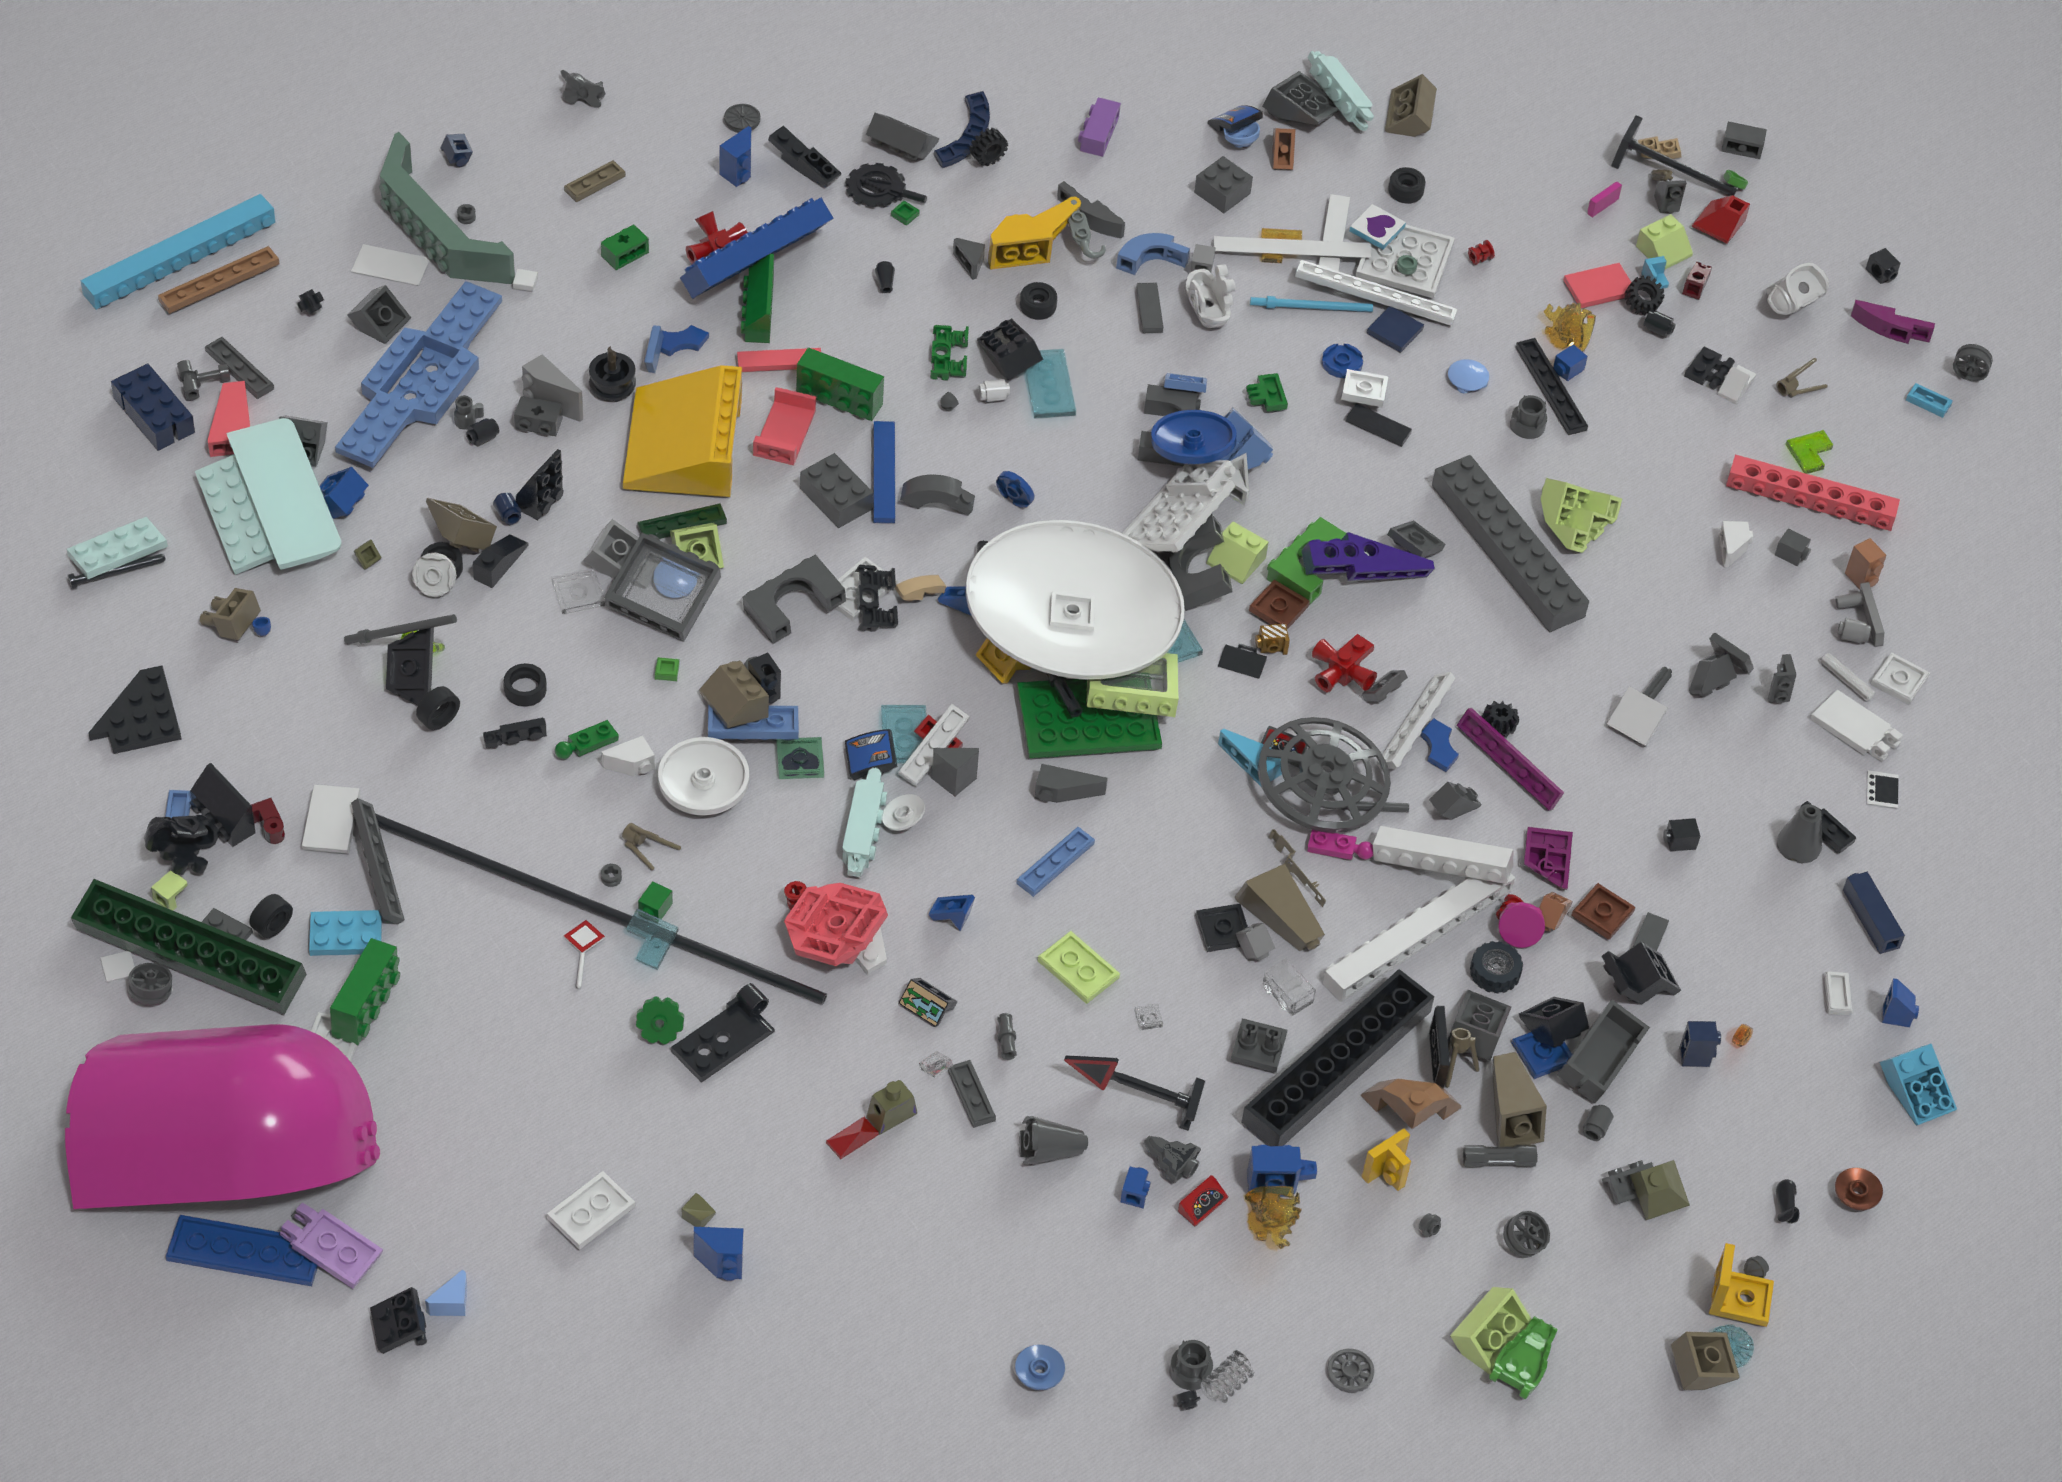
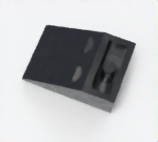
[977,318,1044,380]
[516,449,564,521]

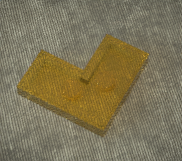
[1261,228,1302,263]

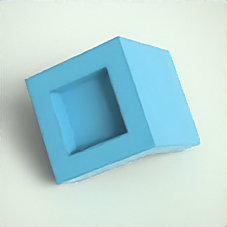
[1641,256,1669,289]

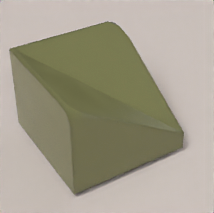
[682,1193,716,1227]

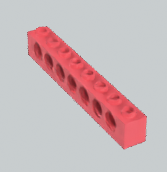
[1726,454,1900,531]

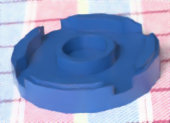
[1322,343,1363,379]
[996,471,1035,508]

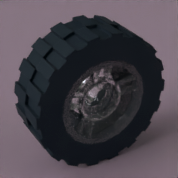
[1470,941,1523,994]

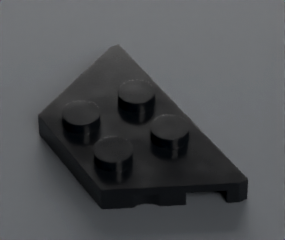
[386,627,434,705]

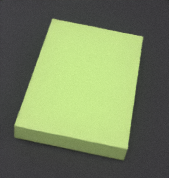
[1037,931,1120,1004]

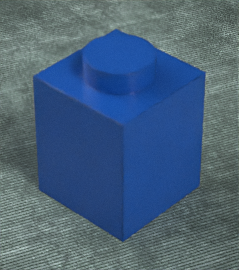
[1553,344,1588,381]

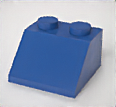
[719,126,751,187]
[319,467,369,519]
[694,1227,744,1281]

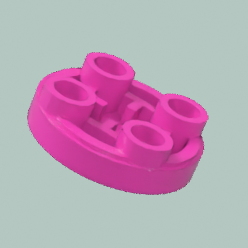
[1499,902,1545,948]

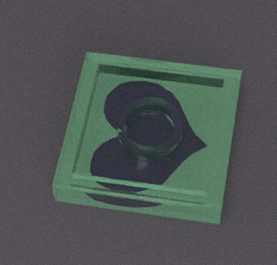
[776,737,824,779]

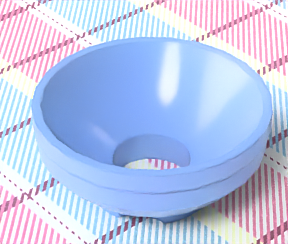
[1224,122,1260,148]

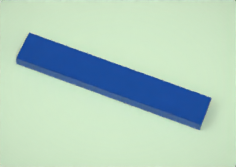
[874,421,895,523]

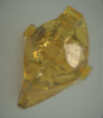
[1544,303,1596,352]
[1245,1186,1302,1249]

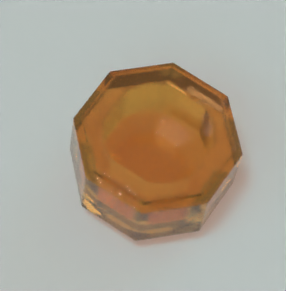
[1732,1024,1753,1047]

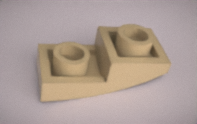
[1638,136,1681,159]
[895,575,946,601]

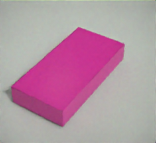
[1587,182,1622,218]

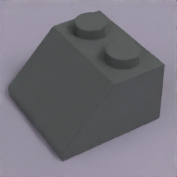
[347,285,411,344]

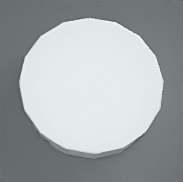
[412,552,457,597]

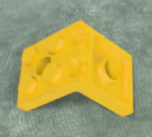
[1709,1243,1774,1327]

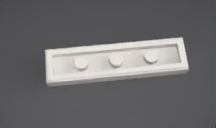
[898,704,970,787]

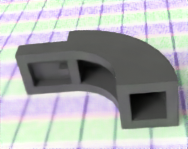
[900,474,975,516]

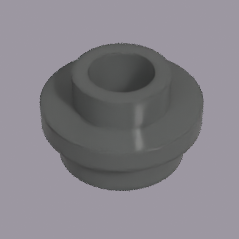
[1419,1213,1441,1237]

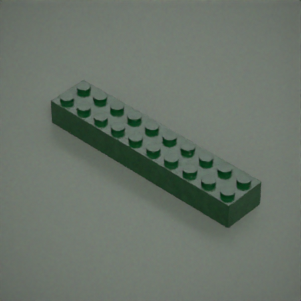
[71,879,307,1015]

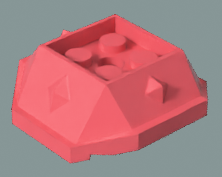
[784,883,888,966]

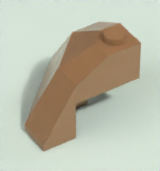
[1361,1079,1461,1129]

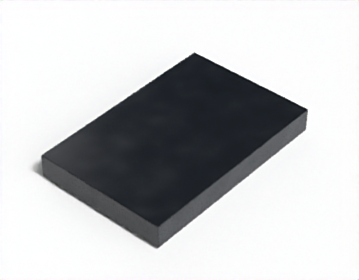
[1429,1006,1450,1088]

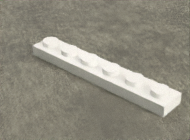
[1376,672,1455,771]

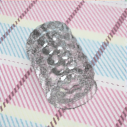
[1200,1350,1254,1403]

